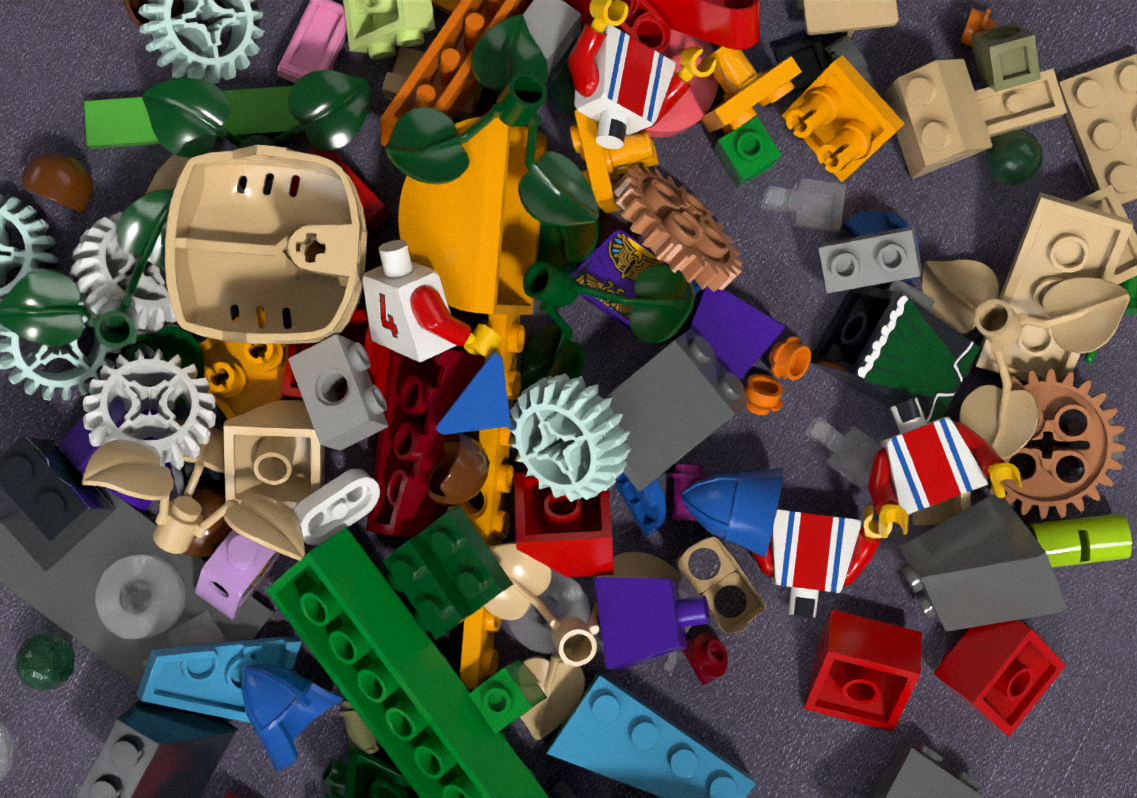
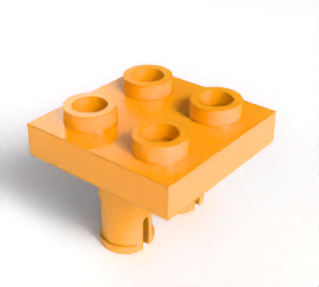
[700,47,802,134]
[781,55,905,182]
[570,110,659,214]
[200,306,289,420]

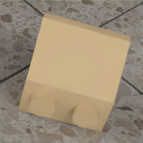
[883,59,993,179]
[224,400,325,509]

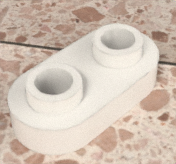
[293,469,380,545]

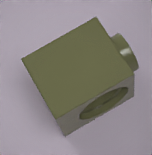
[972,22,1041,92]

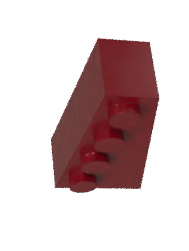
[366,349,485,537]

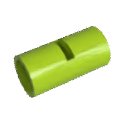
[1027,513,1132,568]

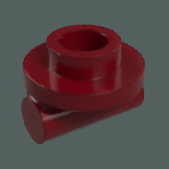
[682,633,728,685]

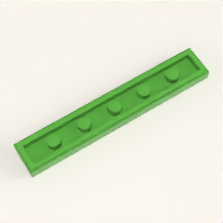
[84,86,306,149]

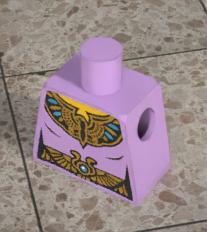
[195,530,284,621]

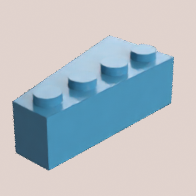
[546,670,756,798]

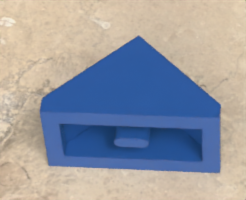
[435,351,511,435]

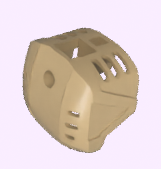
[165,145,367,344]

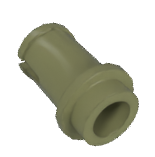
[338,698,379,754]

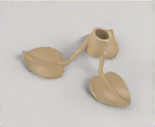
[922,260,1130,460]
[82,419,305,562]
[484,542,682,740]

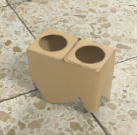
[674,534,766,634]

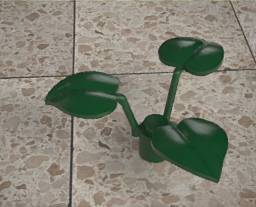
[385,14,599,226]
[142,70,370,197]
[0,189,204,407]
[517,220,695,400]

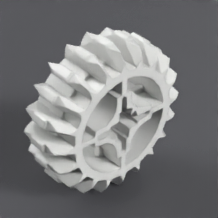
[70,212,177,334]
[83,349,216,470]

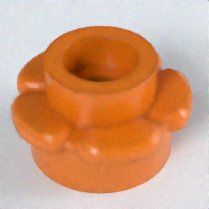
[960,8,997,52]
[769,336,811,380]
[743,374,783,415]

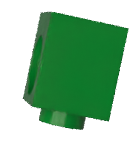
[713,116,782,188]
[468,659,547,734]

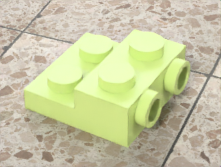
[343,0,435,59]

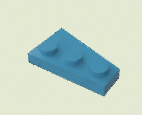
[136,635,302,723]

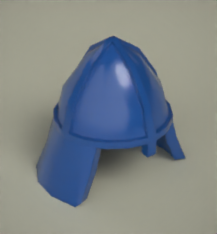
[681,467,784,557]
[241,663,344,771]

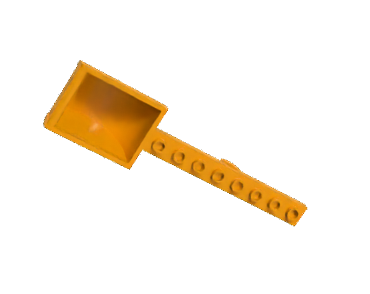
[398,117,547,689]

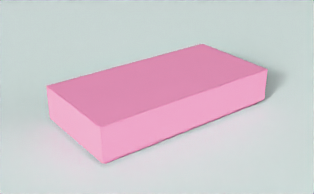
[277,0,348,83]

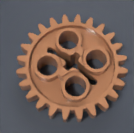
[613,165,743,292]
[985,368,1126,519]

